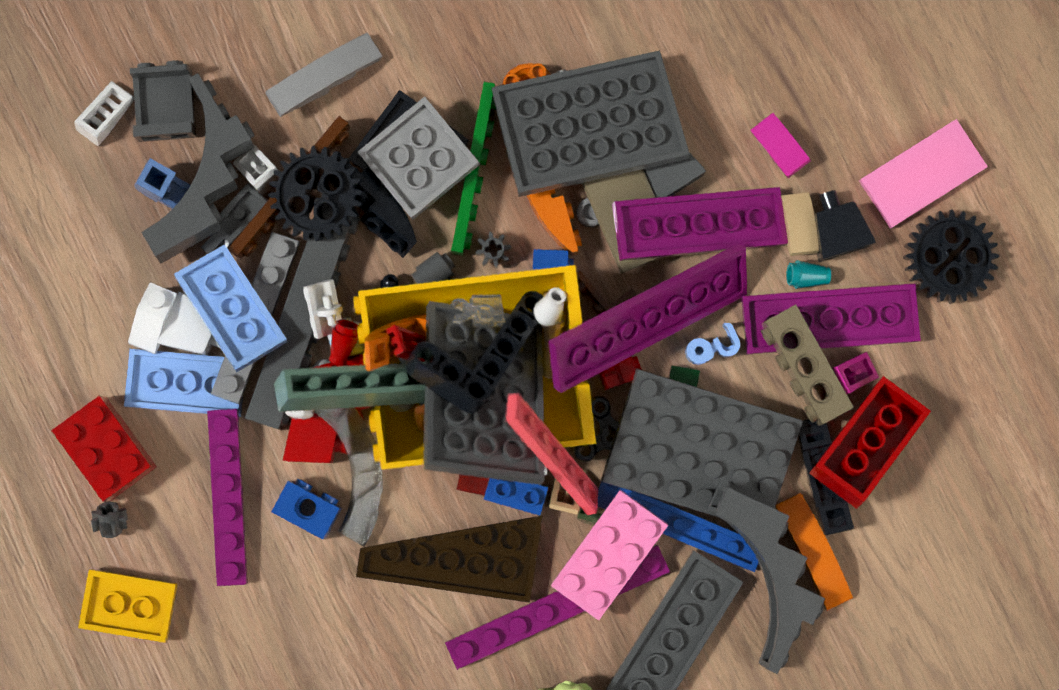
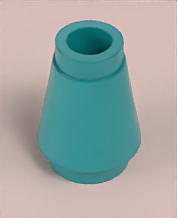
[786,260,831,289]

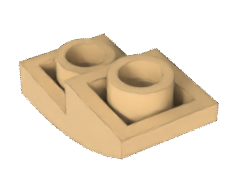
[781,192,819,256]

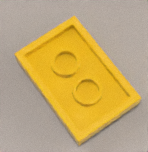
[78,569,178,643]

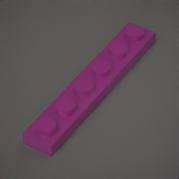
[207,409,248,586]

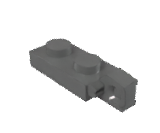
[201,184,268,254]

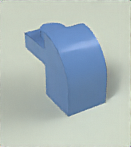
[134,158,191,209]

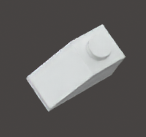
[128,283,177,354]

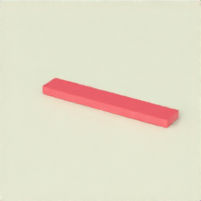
[506,393,598,515]

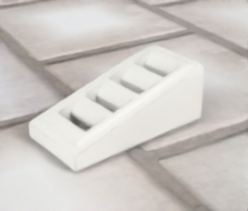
[74,81,134,146]

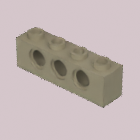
[761,305,854,426]

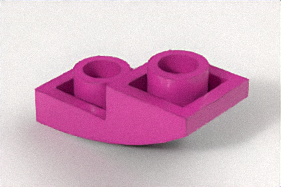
[750,113,811,178]

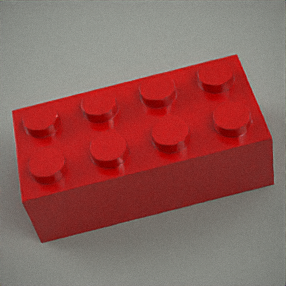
[809,376,931,509]

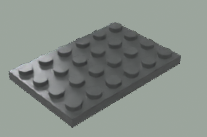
[492,50,690,197]
[423,301,545,485]
[601,368,803,517]

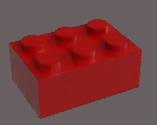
[51,395,157,502]

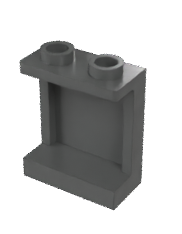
[129,60,196,142]

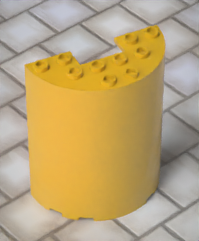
[354,265,596,470]

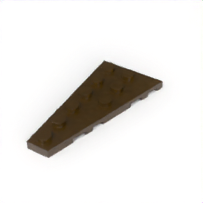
[356,515,543,603]

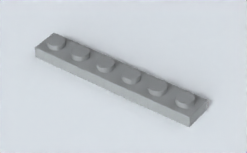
[211,232,300,405]

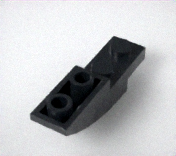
[329,156,417,258]

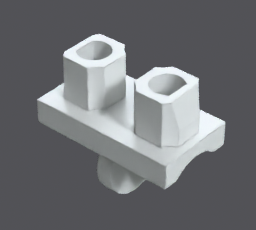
[303,279,343,339]

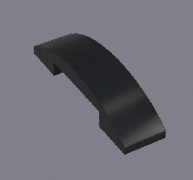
[798,419,854,536]

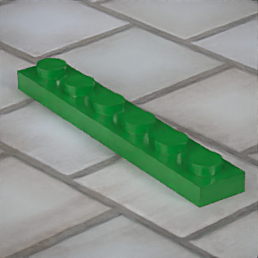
[451,82,496,256]

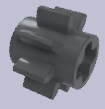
[475,232,511,269]
[91,502,128,538]

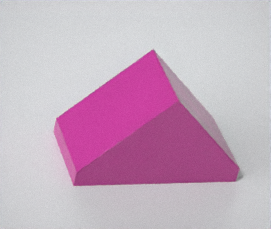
[832,352,879,394]

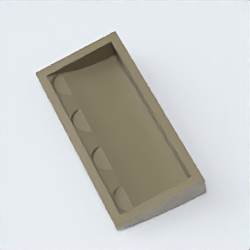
[582,169,662,274]

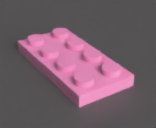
[551,489,668,620]

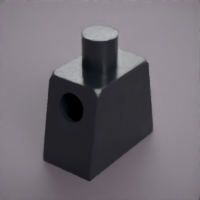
[814,190,876,263]

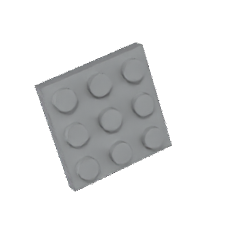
[358,96,480,220]

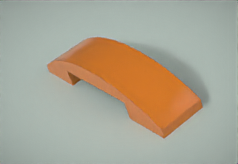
[364,314,426,371]
[775,493,853,611]

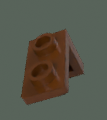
[577,270,637,315]

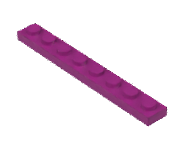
[445,545,670,670]

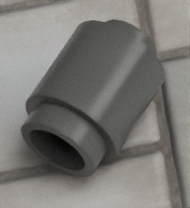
[411,251,456,284]

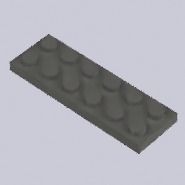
[605,550,744,690]

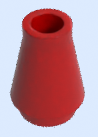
[329,319,359,366]

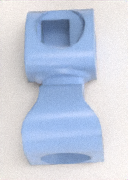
[685,323,740,365]

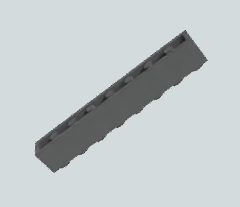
[245,203,360,431]

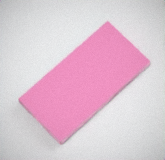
[859,119,988,229]

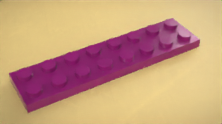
[549,243,747,393]

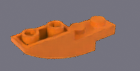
[526,189,582,256]

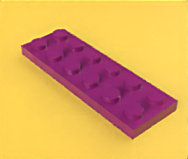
[612,187,788,261]
[741,284,921,355]

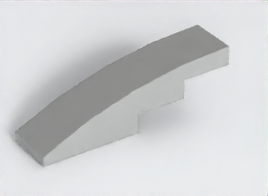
[265,33,382,117]

